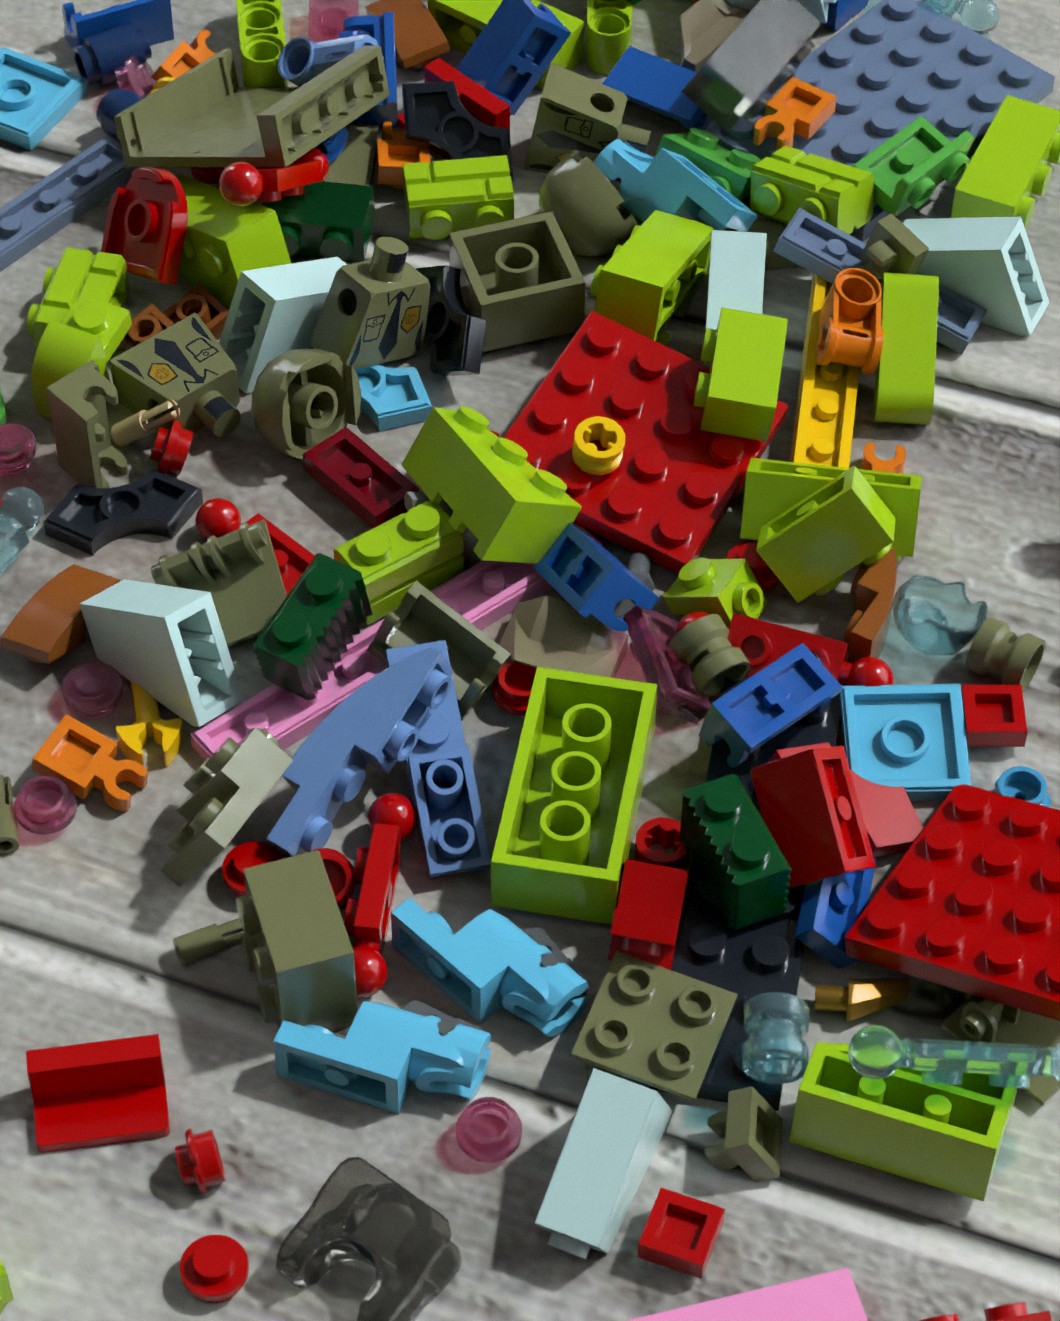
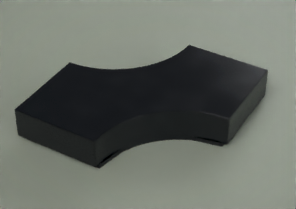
[402,81,514,183]
[415,265,486,376]
[43,469,203,556]

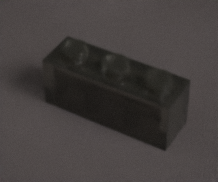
[682,0,822,132]

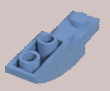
[385,640,491,878]
[267,646,454,858]

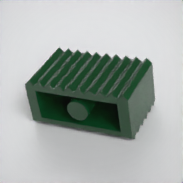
[261,181,375,263]
[252,553,373,700]
[679,774,792,930]

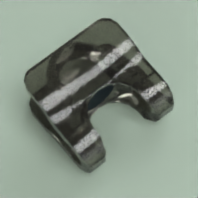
[276,1157,462,1321]

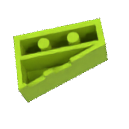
[176,174,292,310]
[590,210,715,347]
[401,406,582,564]
[789,1042,1026,1202]

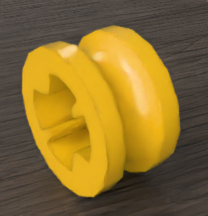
[572,416,625,475]

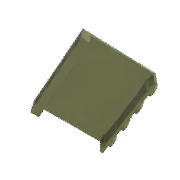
[114,46,390,167]

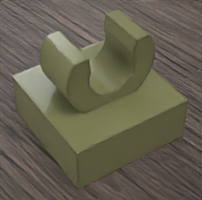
[859,213,929,283]
[705,1086,783,1182]

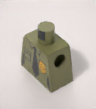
[524,64,651,173]
[310,237,431,370]
[110,313,241,437]

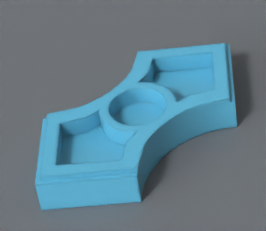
[355,365,432,432]

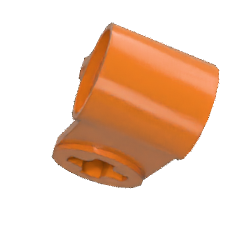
[816,268,884,375]

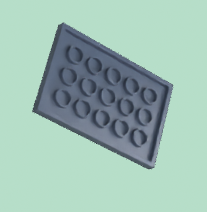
[706,0,1055,242]

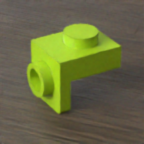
[663,558,767,629]

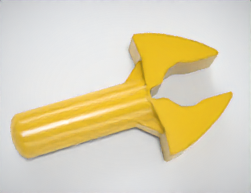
[116,682,184,767]

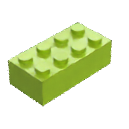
[491,667,657,924]

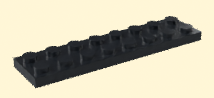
[649,676,841,1111]

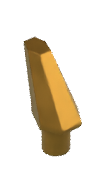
[814,978,911,1021]

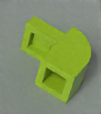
[31,294,132,420]

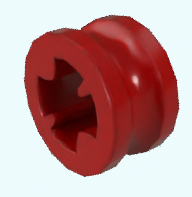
[635,817,690,870]

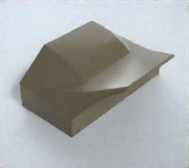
[679,0,757,83]
[499,596,628,678]

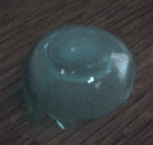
[893,575,988,656]

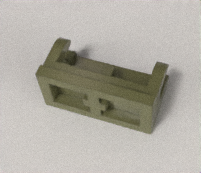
[47,360,128,488]
[367,581,511,722]

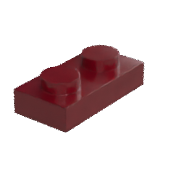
[303,427,419,529]

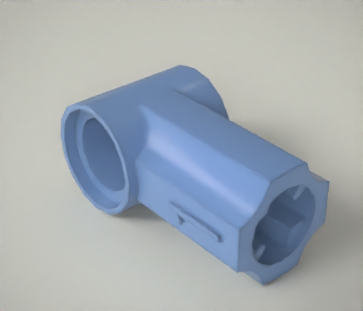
[278,34,384,87]

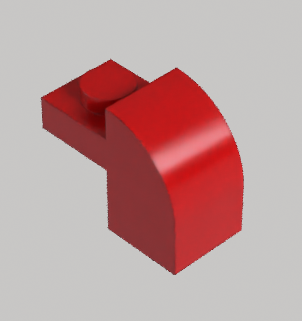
[608,859,689,970]

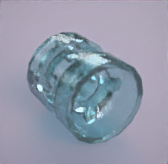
[742,992,809,1084]

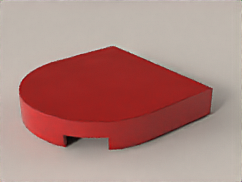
[101,166,188,285]

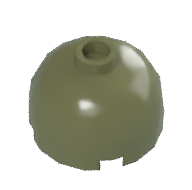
[539,150,637,258]
[251,349,361,461]

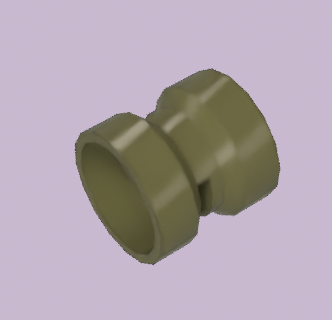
[669,614,751,697]
[965,616,1046,692]

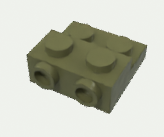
[161,727,293,886]

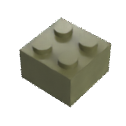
[449,211,586,352]
[236,850,358,1032]

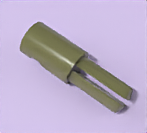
[0,775,19,855]
[173,918,244,965]

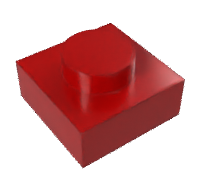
[961,685,1028,747]
[637,1188,725,1279]

